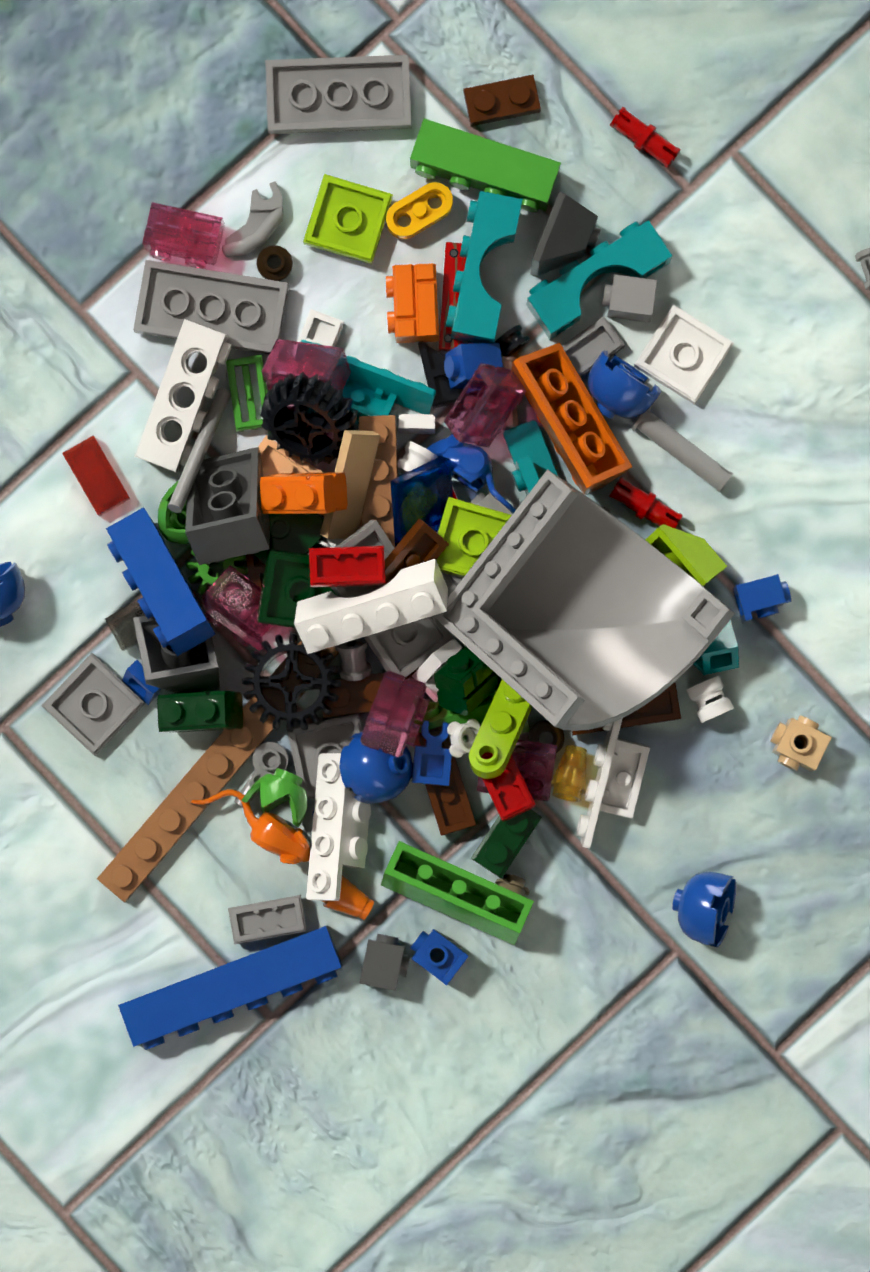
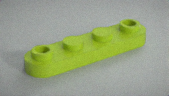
[469,679,532,779]

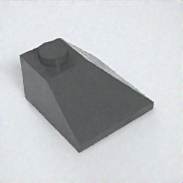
[530,192,601,277]
[133,605,220,694]

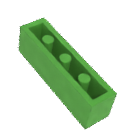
[410,118,561,213]
[381,841,534,945]

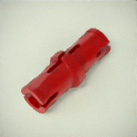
[610,107,681,168]
[609,476,683,528]

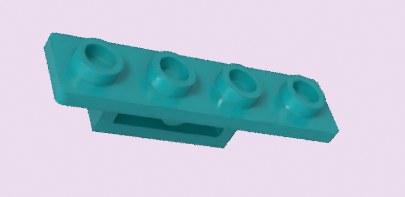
[295,340,436,421]
[503,420,558,496]

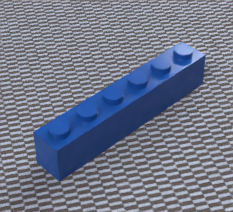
[118,926,343,1050]

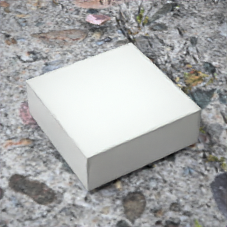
[298,309,345,351]
[398,414,435,434]

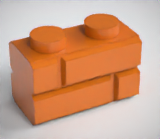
[386,263,439,343]
[260,472,348,514]

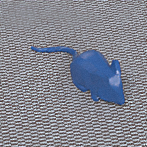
[426,431,516,514]

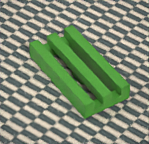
[226,355,267,432]

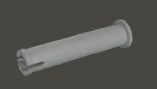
[631,407,733,492]

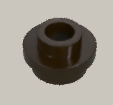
[257,245,293,281]
[528,720,565,757]

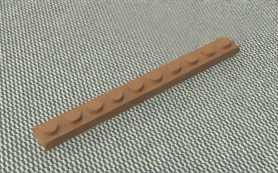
[97,641,339,903]

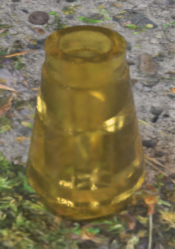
[550,745,587,802]

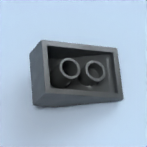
[185,447,270,565]

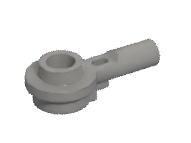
[234,742,288,808]

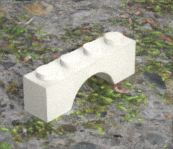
[294,559,448,654]

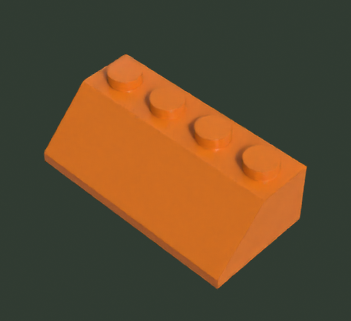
[511,343,633,495]

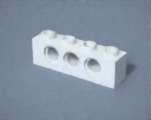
[134,319,232,472]

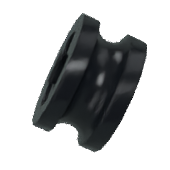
[494,324,530,357]

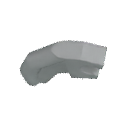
[222,181,283,256]

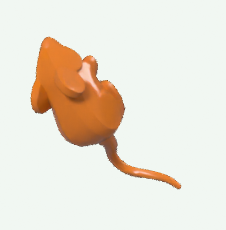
[191,789,311,864]

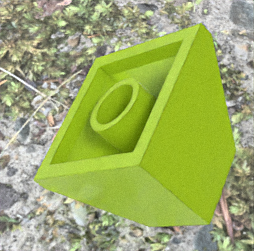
[645,524,727,586]

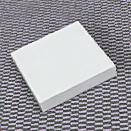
[634,305,734,405]

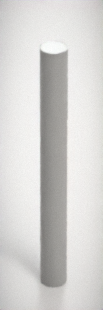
[168,388,231,513]

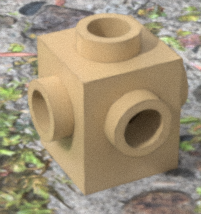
[770,715,832,772]

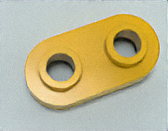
[386,182,453,239]

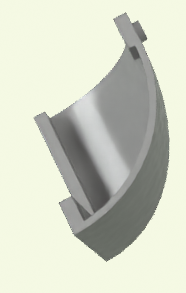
[433,469,735,731]

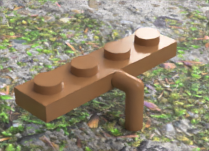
[359,415,426,548]

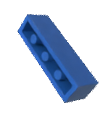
[106,507,216,656]

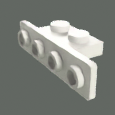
[576,718,650,849]
[306,753,371,901]

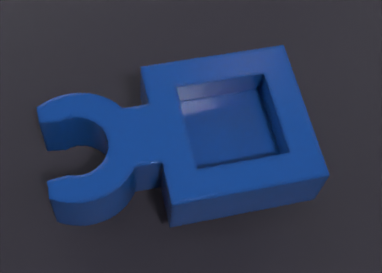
[411,720,452,786]

